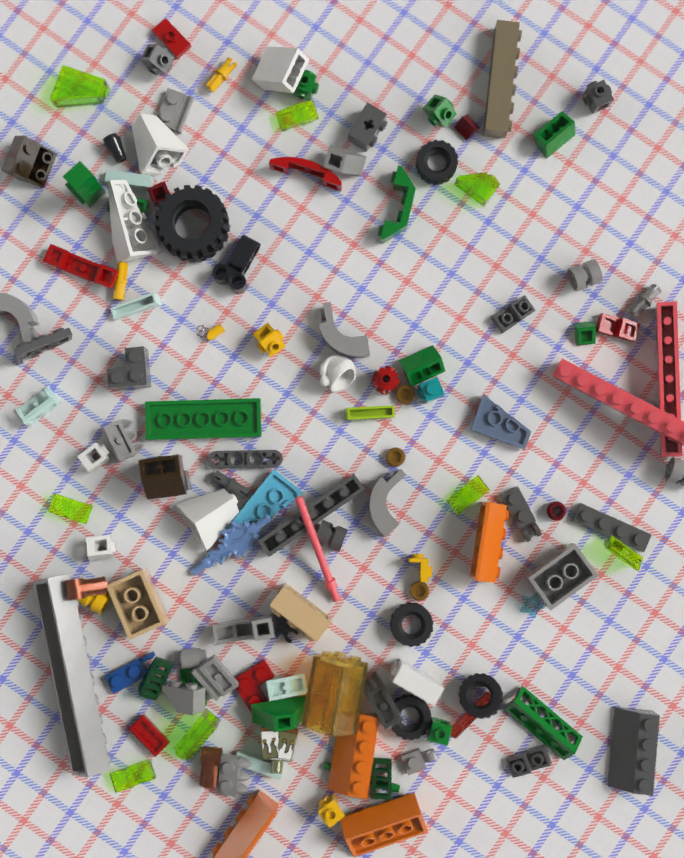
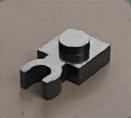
[270,612,298,643]

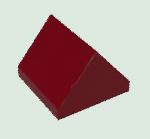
[454,114,480,141]
[147,181,170,206]

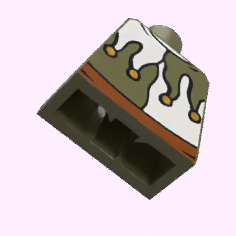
[261,726,299,774]

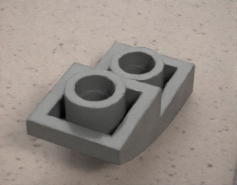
[491,295,536,334]
[506,744,552,778]

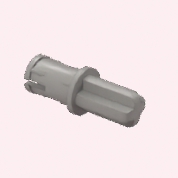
[629,284,662,317]

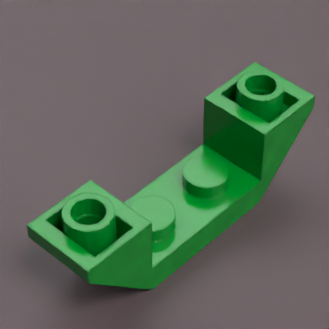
[377,166,416,244]

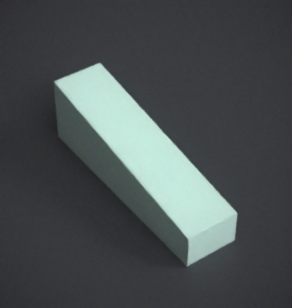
[105,170,154,190]
[110,292,162,320]
[236,750,284,780]

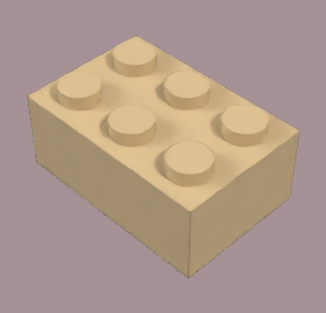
[107,568,169,640]
[269,583,332,642]

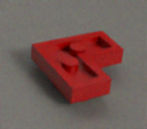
[236,659,275,712]

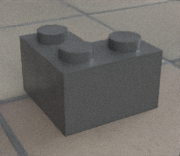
[107,346,151,391]

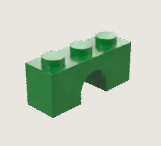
[62,161,106,207]

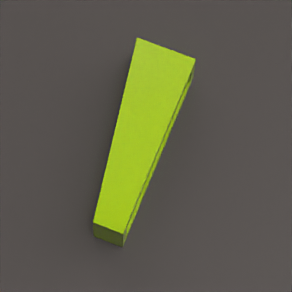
[345,405,395,421]

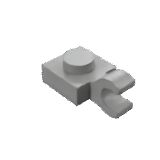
[401,748,437,775]

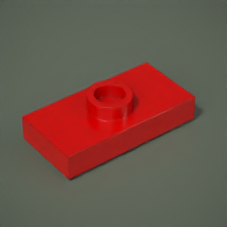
[152,18,191,59]
[129,714,170,757]

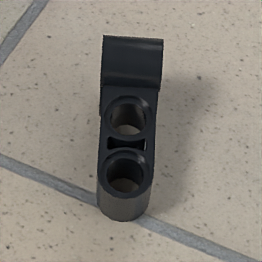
[212,234,261,294]

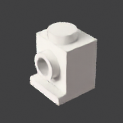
[77,443,111,472]
[86,535,116,562]

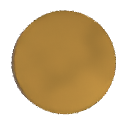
[396,385,415,404]
[386,447,405,467]
[410,581,429,601]

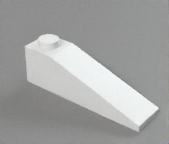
[108,180,161,262]

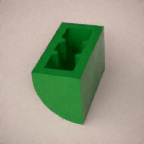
[533,111,575,158]
[399,345,445,387]

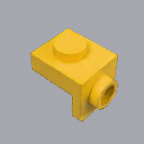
[408,554,432,582]
[317,793,345,827]

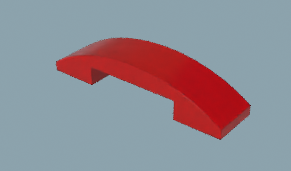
[269,157,342,192]
[43,244,119,289]

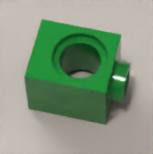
[427,717,452,746]

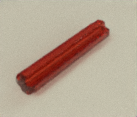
[451,691,491,739]

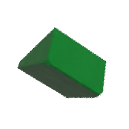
[574,321,596,346]

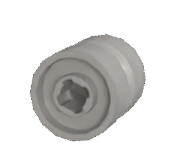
[567,259,603,292]
[664,457,684,486]

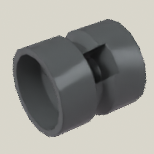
[317,520,348,552]

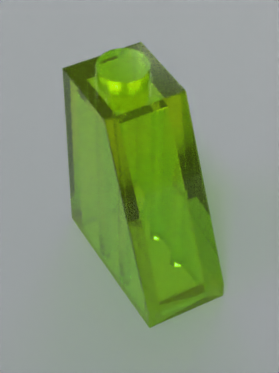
[50,65,110,108]
[173,708,221,761]

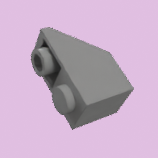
[323,145,366,175]
[162,680,206,715]

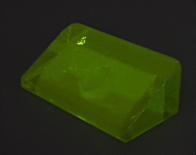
[604,535,643,572]

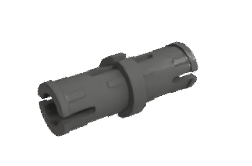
[211,470,251,500]

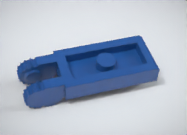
[105,651,159,694]

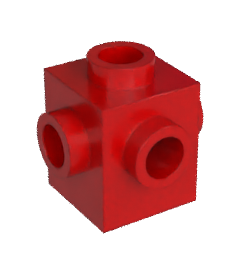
[371,366,400,395]

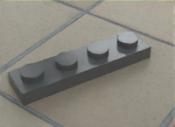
[572,503,652,552]

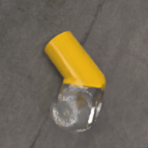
[196,323,225,340]

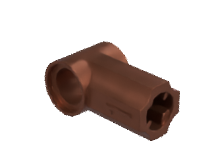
[65,577,108,600]
[199,746,223,788]

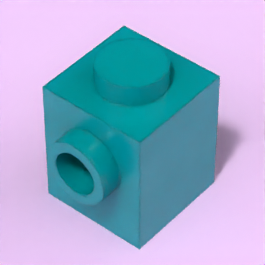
[417,377,445,404]

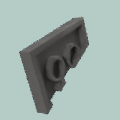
[14,328,72,366]

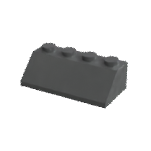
[607,706,660,796]

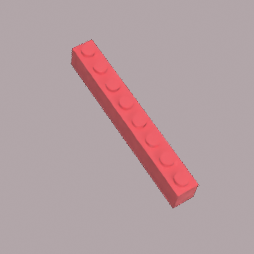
[656,301,682,457]
[553,358,684,446]

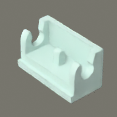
[15,386,61,426]
[266,674,310,701]

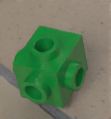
[293,70,319,101]
[423,95,456,128]

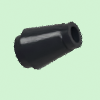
[103,133,127,163]

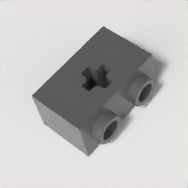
[348,102,388,152]

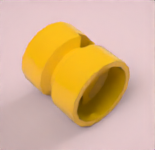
[78,590,111,615]

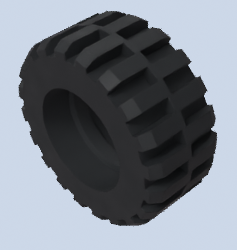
[154,185,230,262]

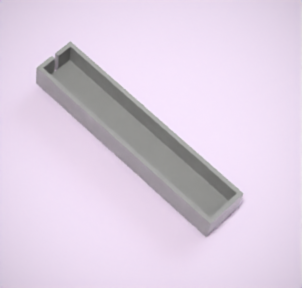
[33,573,111,778]

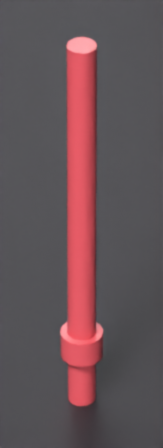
[295,496,340,602]

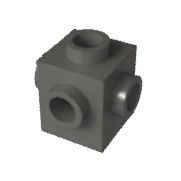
[140,44,174,75]
[583,80,614,114]

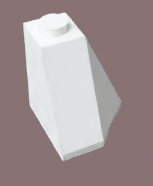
[132,113,189,176]
[176,489,239,550]

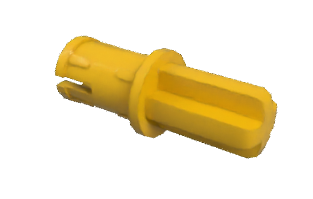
[206,57,237,92]
[112,262,129,300]

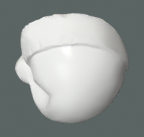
[319,355,356,392]

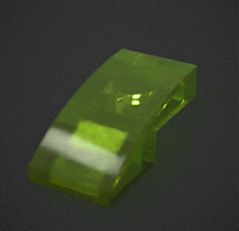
[275,100,319,132]
[446,475,490,515]
[48,493,93,524]
[110,759,156,793]

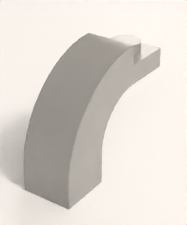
[0,293,39,343]
[319,302,370,358]
[369,469,406,537]
[212,616,275,645]

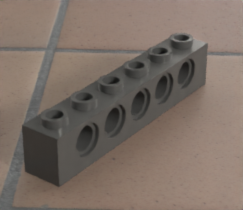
[258,474,365,557]

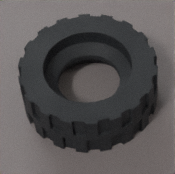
[416,140,458,185]
[390,602,433,647]
[458,673,503,719]
[391,694,432,740]

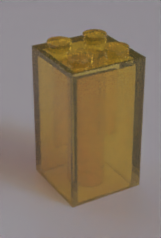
[301,651,368,737]

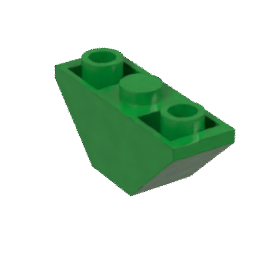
[251,695,310,732]

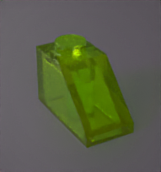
[454,172,500,206]

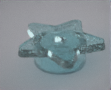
[520,593,545,618]

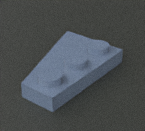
[470,394,531,450]

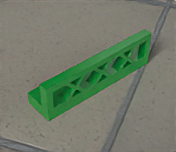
[504,686,583,760]

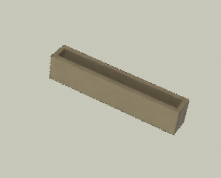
[483,20,522,138]

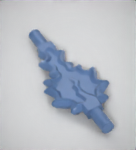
[191,515,271,576]

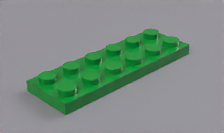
[145,398,262,440]

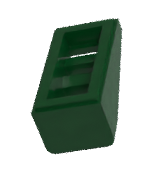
[138,657,174,701]
[370,758,392,800]

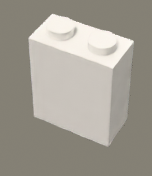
[251,46,309,93]
[390,659,444,706]

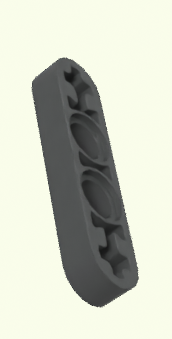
[208,450,283,468]

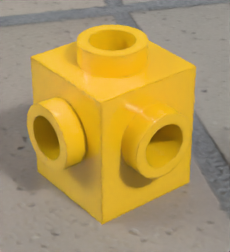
[253,323,286,357]

